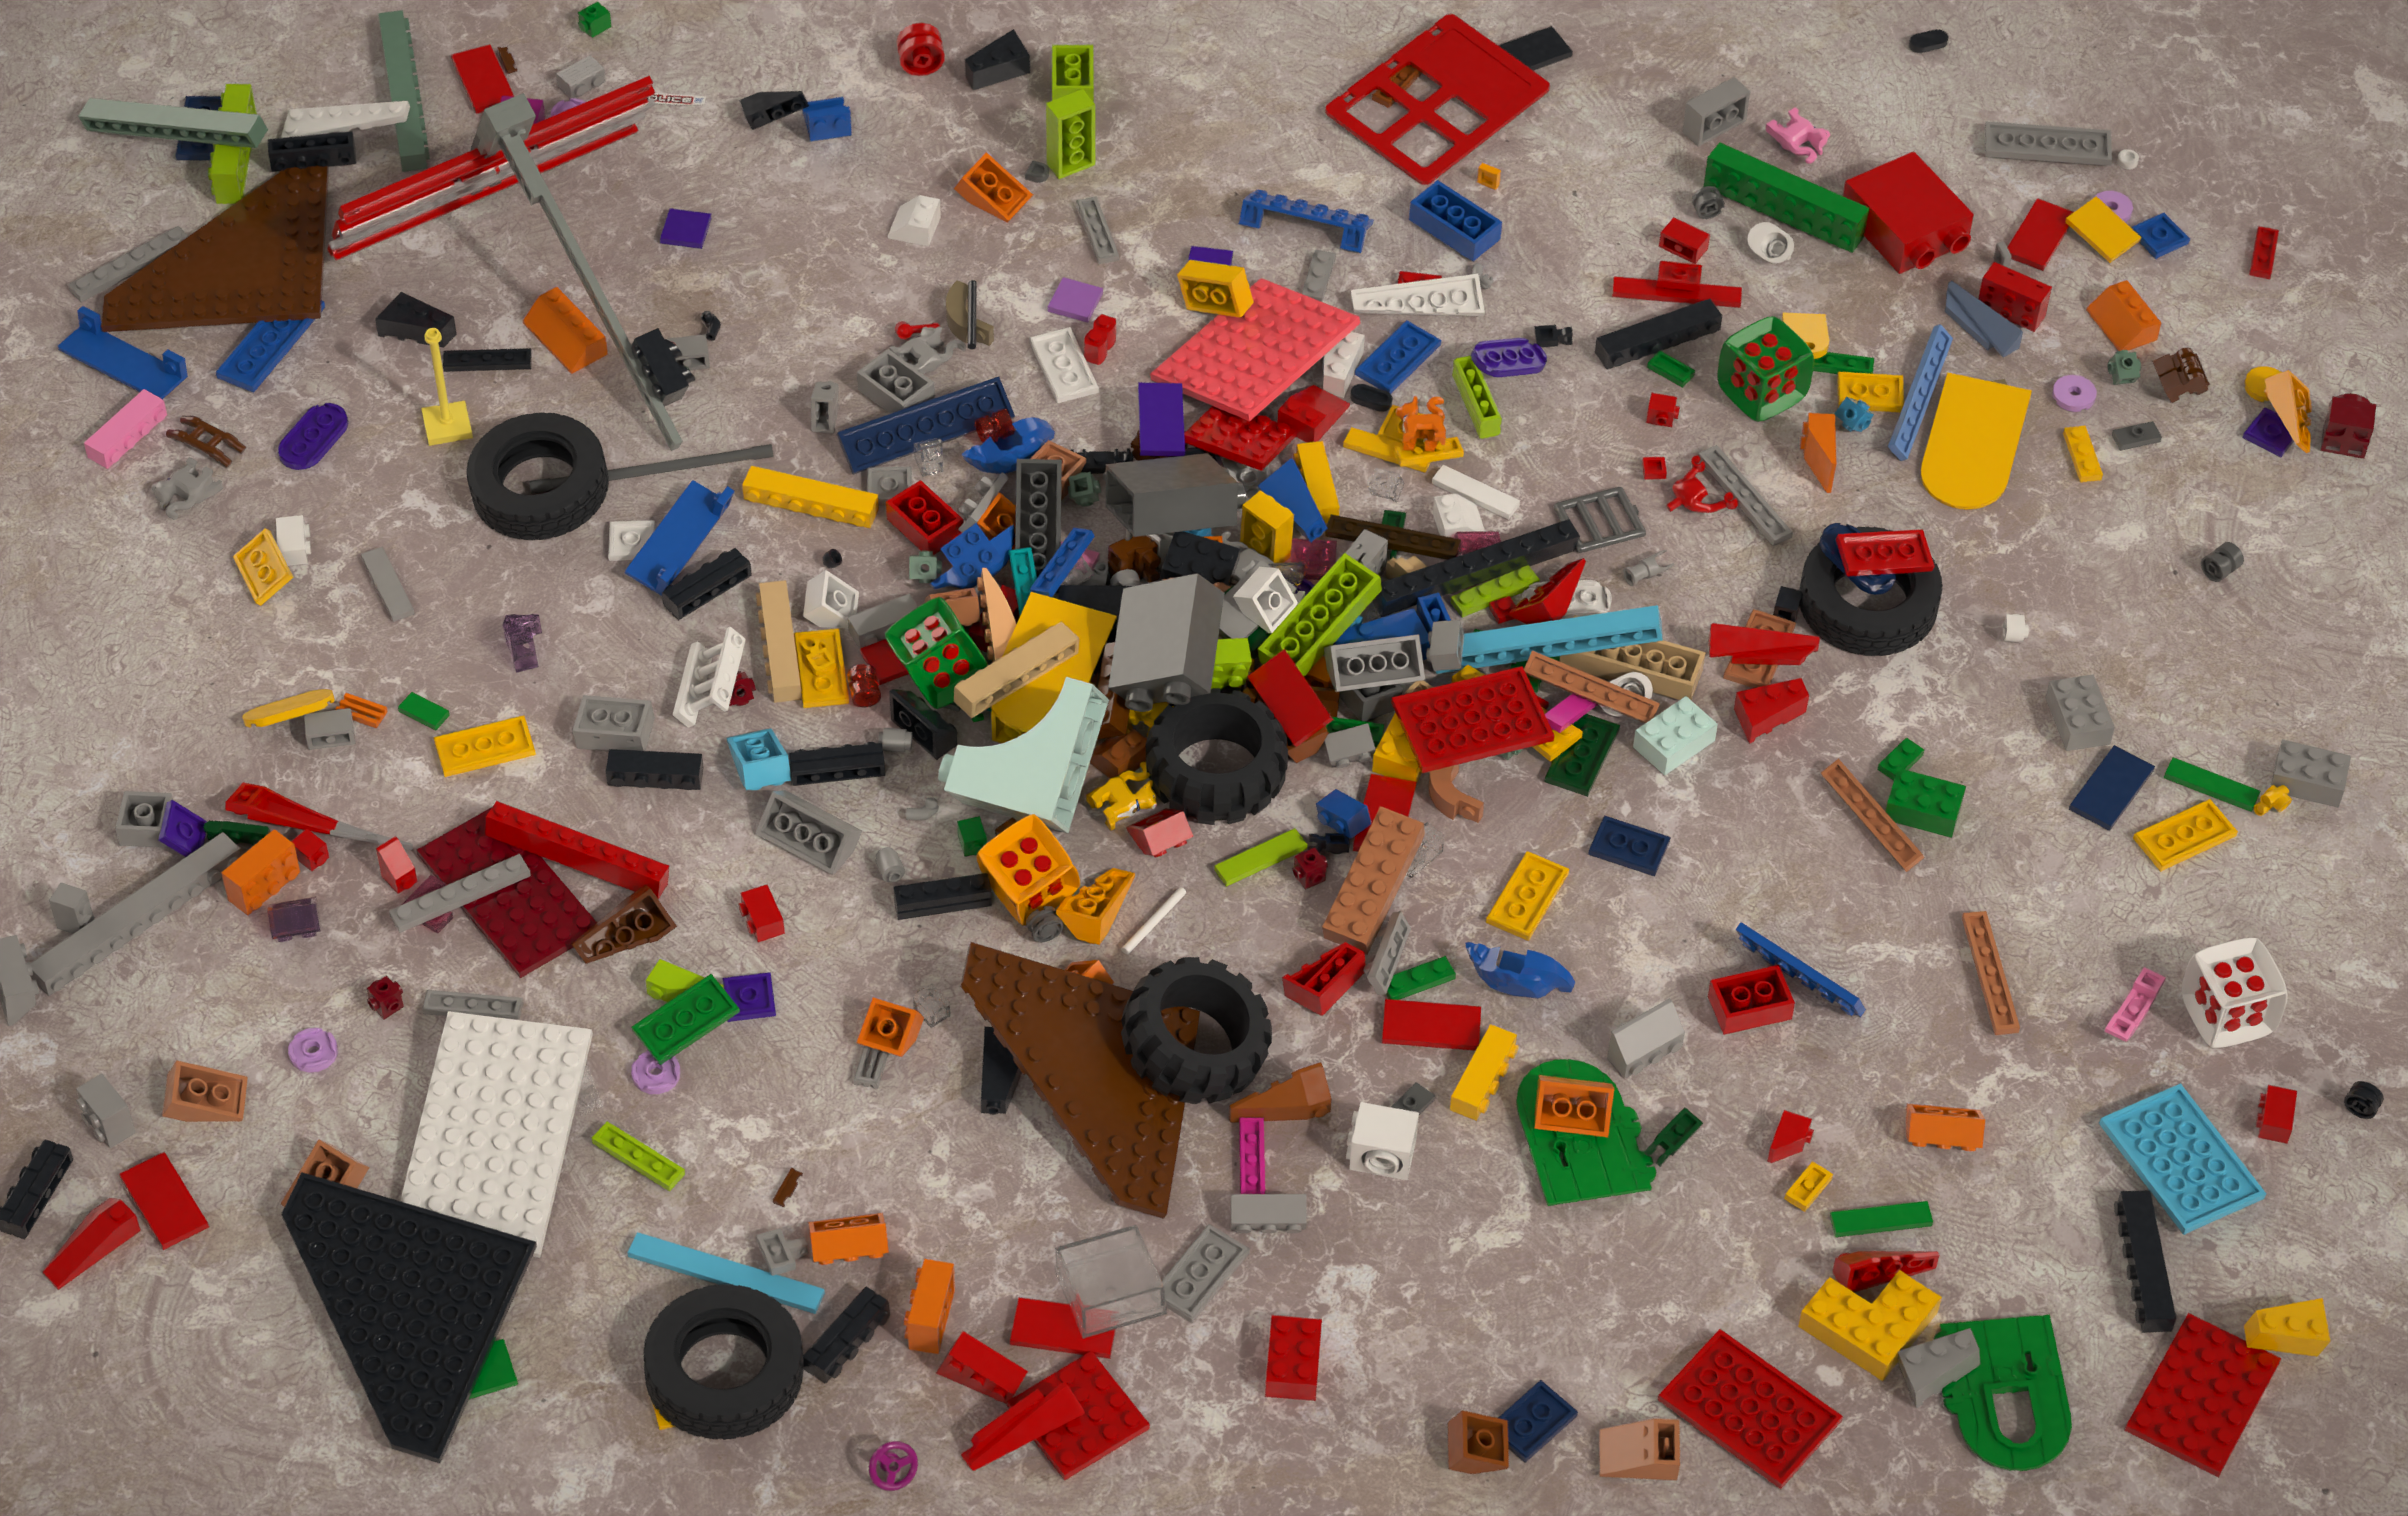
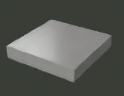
[867,466,912,506]

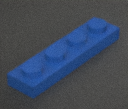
[1029,528,1095,597]

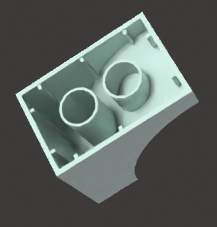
[938,677,1109,833]

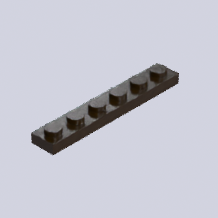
[1325,514,1461,560]

